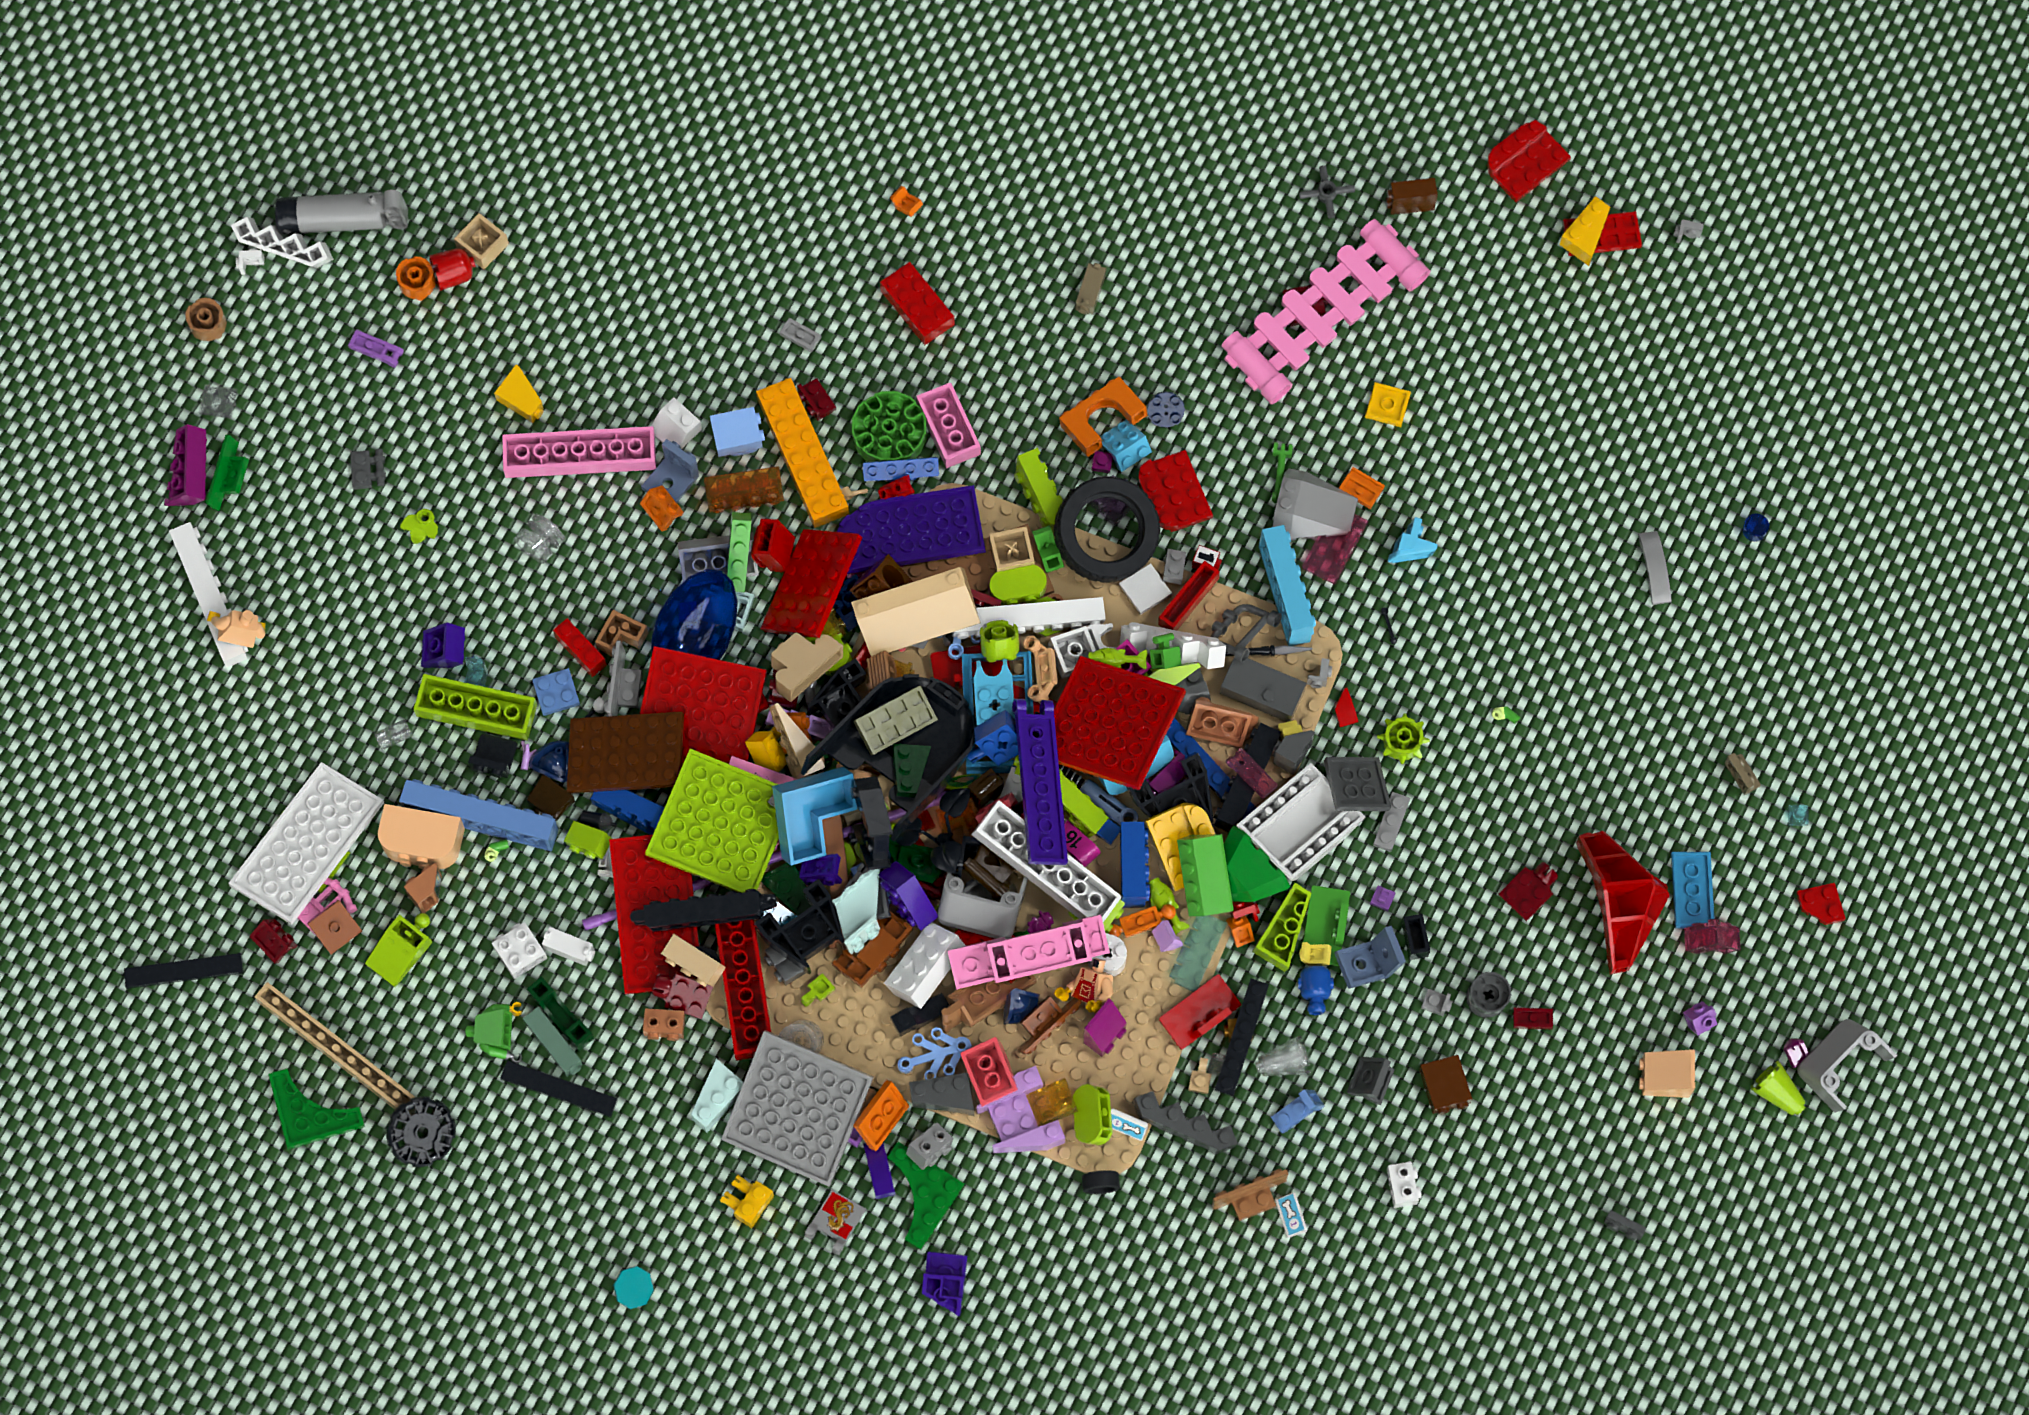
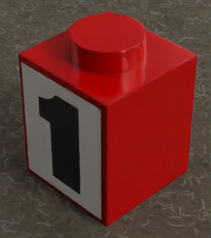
[1192,545,1222,570]

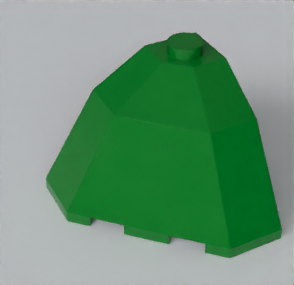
[1224,826,1291,902]

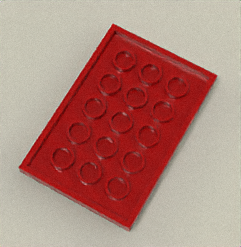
[760,529,863,638]

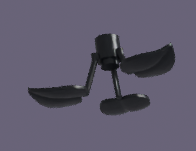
[891,788,970,873]

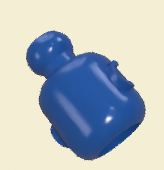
[1298,966,1334,1015]

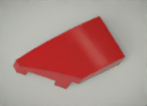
[1334,687,1359,727]

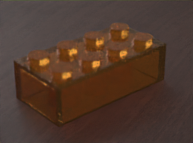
[704,466,784,513]

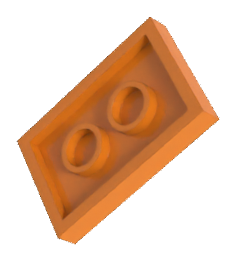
[853,1080,909,1151]

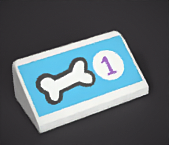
[1111,1109,1148,1141]
[1275,1192,1307,1238]

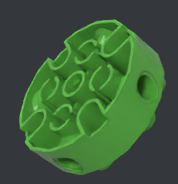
[852,391,927,462]

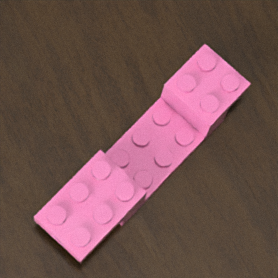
[947,914,1110,989]

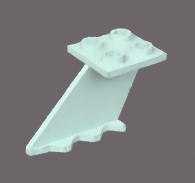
[832,869,880,955]

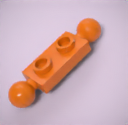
[1108,904,1176,938]

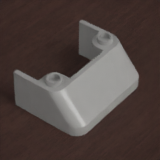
[937,872,1028,939]
[1797,1019,1897,1113]

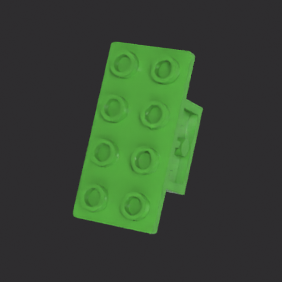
[1303,885,1350,966]

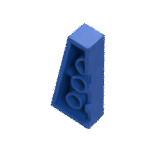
[590,790,665,835]

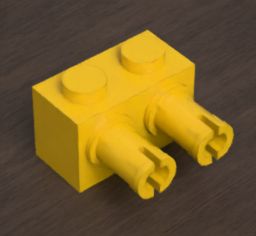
[745,726,787,772]
[720,1174,774,1229]

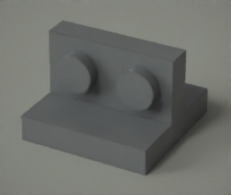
[1347,1057,1395,1105]

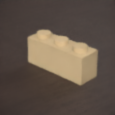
[661,934,726,987]

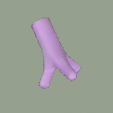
[520,741,537,771]

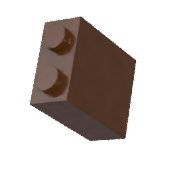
[1385,178,1438,215]
[1419,1055,1472,1115]

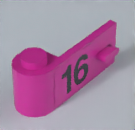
[1064,820,1101,867]

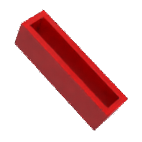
[1158,561,1220,631]

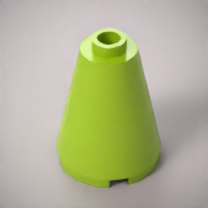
[1750,1061,1806,1115]

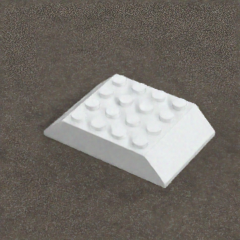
[1236,763,1365,881]

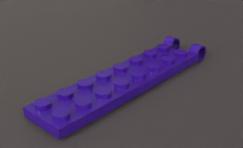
[1012,699,1068,865]

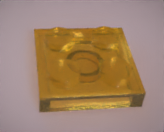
[1029,1078,1078,1126]

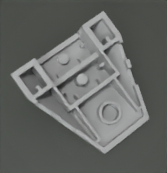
[1273,468,1358,540]

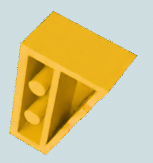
[1560,196,1610,266]

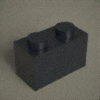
[1401,914,1430,960]

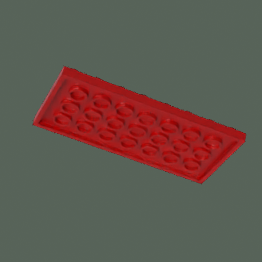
[609,835,699,995]

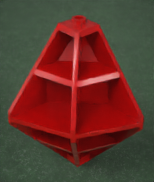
[1576,831,1670,975]

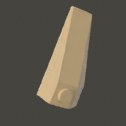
[769,703,825,779]

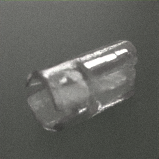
[374,720,413,750]

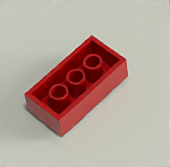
[880,262,955,345]

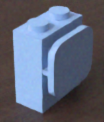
[710,407,765,457]

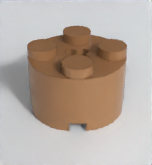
[185,298,227,341]

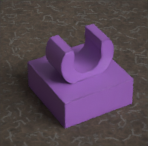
[1370,885,1396,912]

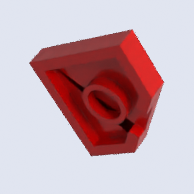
[1796,883,1846,925]

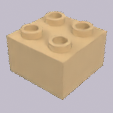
[454,213,509,270]
[989,527,1035,572]

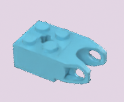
[974,659,1015,726]

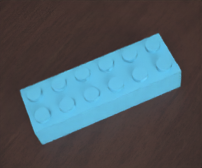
[1259,525,1316,646]

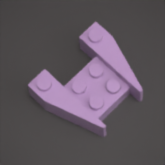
[977,1066,1065,1153]

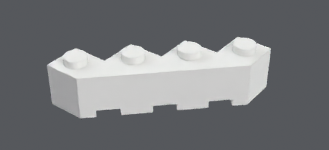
[231,217,334,268]
[1120,622,1226,669]

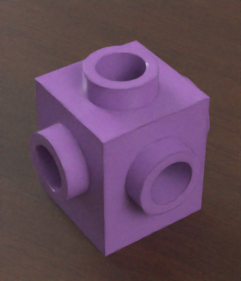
[1683,1001,1717,1036]

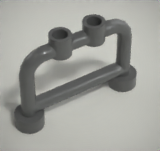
[1211,604,1282,663]

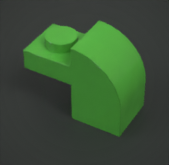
[1032,525,1064,573]

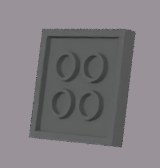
[1324,757,1391,811]

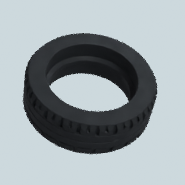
[1054,476,1160,583]

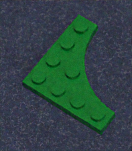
[268,1069,365,1150]
[887,1142,965,1251]

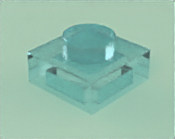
[1788,805,1809,826]

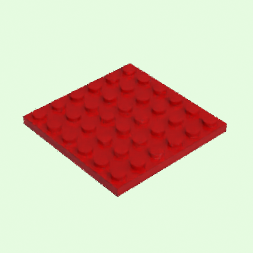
[640,646,767,766]
[1054,656,1186,790]

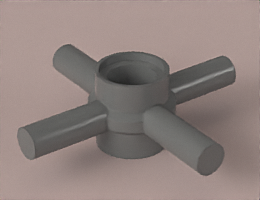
[1299,165,1355,219]

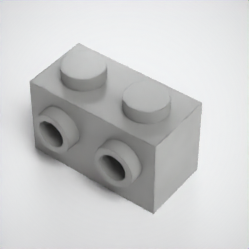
[906,1122,954,1170]

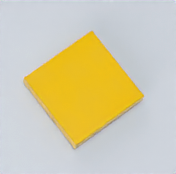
[1365,382,1411,427]

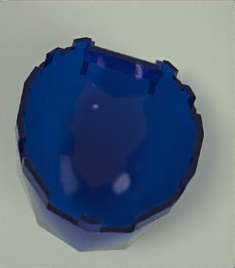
[651,569,738,660]

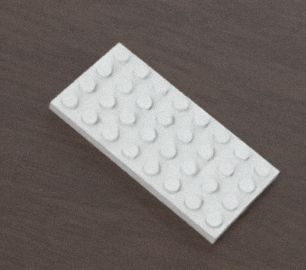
[228,762,384,925]

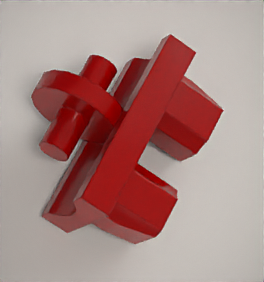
[878,475,915,500]

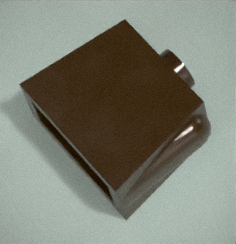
[968,769,1004,810]
[527,774,575,821]

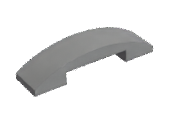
[1638,531,1671,605]

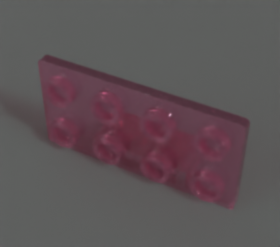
[1302,514,1368,584]

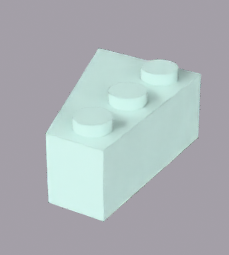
[691,1059,744,1133]

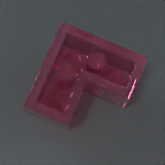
[1684,919,1741,954]

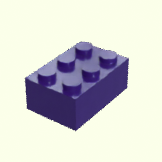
[878,861,938,931]

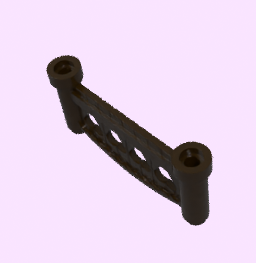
[963,800,1071,902]

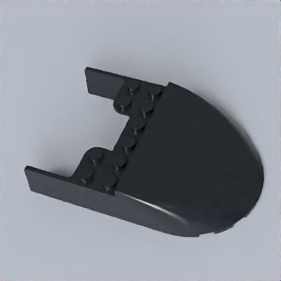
[801,674,977,842]

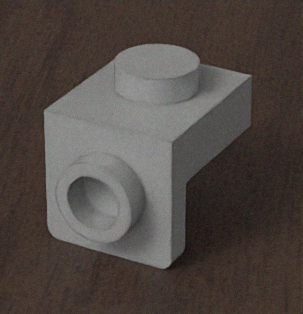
[1307,658,1332,688]

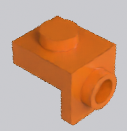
[890,186,923,217]

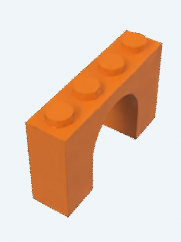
[1059,377,1147,457]

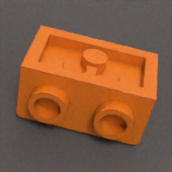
[640,485,684,531]

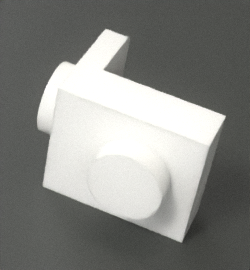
[236,248,264,275]

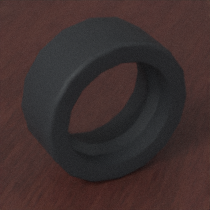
[1082,1170,1120,1194]

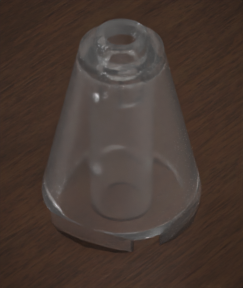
[1255,1035,1312,1076]

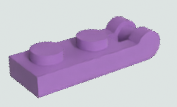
[348,330,404,368]

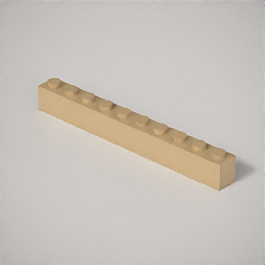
[255,982,415,1114]

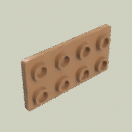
[1212,1169,1289,1221]

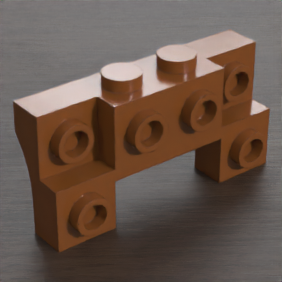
[832,911,913,988]

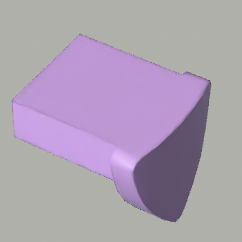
[1152,920,1183,952]

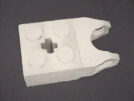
[1048,623,1117,679]

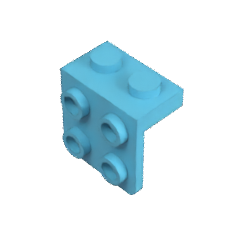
[1100,420,1152,472]

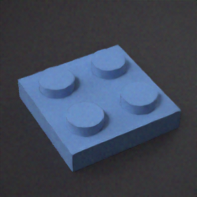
[532,668,580,716]

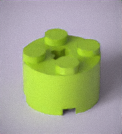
[980,620,1020,662]

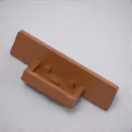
[1018,996,1082,1055]

